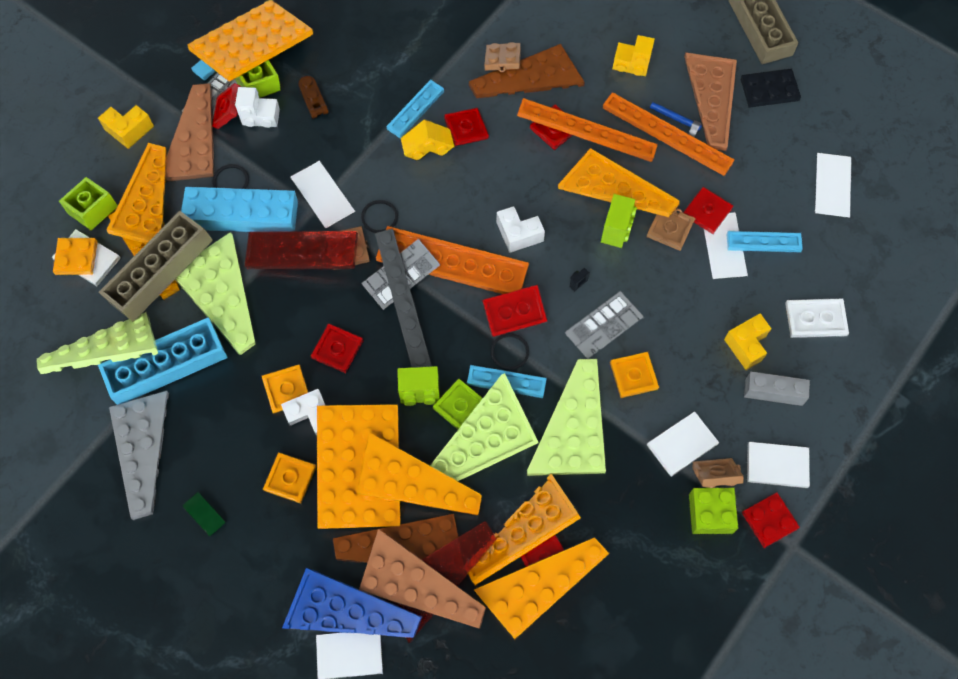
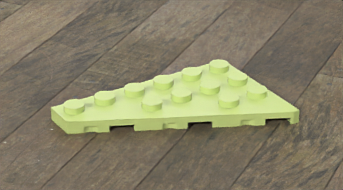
[175,232,255,355]
[37,312,158,374]
[527,359,606,476]
[430,373,539,481]

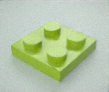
[433,379,483,429]

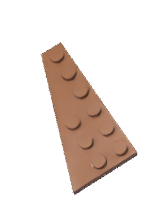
[684,52,737,151]
[165,83,214,182]
[359,529,486,628]

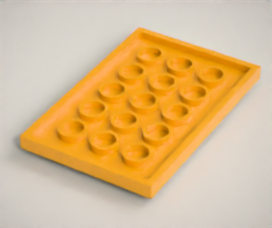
[187,0,313,82]
[317,405,400,529]

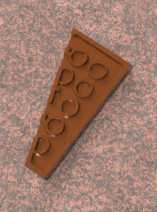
[469,44,585,98]
[333,514,466,575]

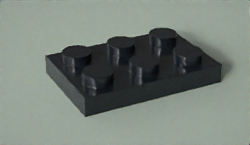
[740,68,801,108]

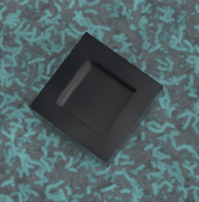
[569,268,590,292]

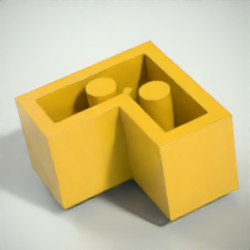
[612,35,655,77]
[98,105,154,149]
[401,119,454,160]
[724,313,772,370]

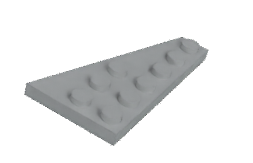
[109,391,169,520]

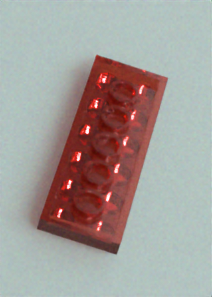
[245,231,358,269]

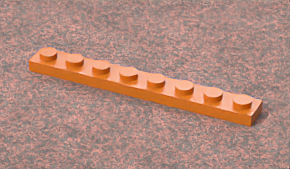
[603,92,734,176]
[517,98,658,162]

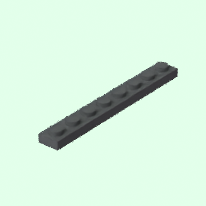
[375,229,432,368]

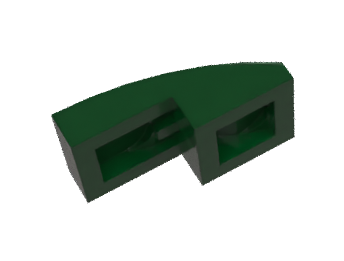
[182,492,226,536]

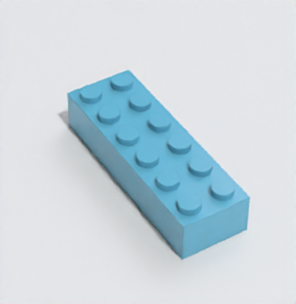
[181,187,298,234]
[98,317,227,405]

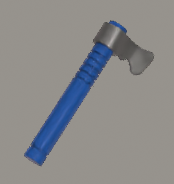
[650,102,703,137]

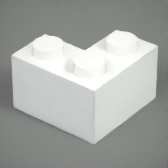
[235,87,280,128]
[496,206,545,253]
[281,389,325,436]

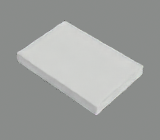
[52,229,121,286]
[785,299,849,338]
[647,412,719,477]
[747,442,810,488]
[316,633,383,679]

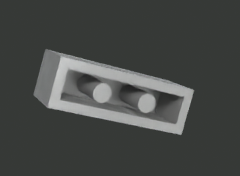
[744,371,810,406]

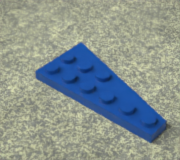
[282,568,423,638]

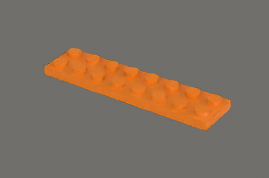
[376,226,529,294]

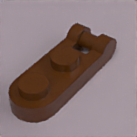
[298,76,329,119]

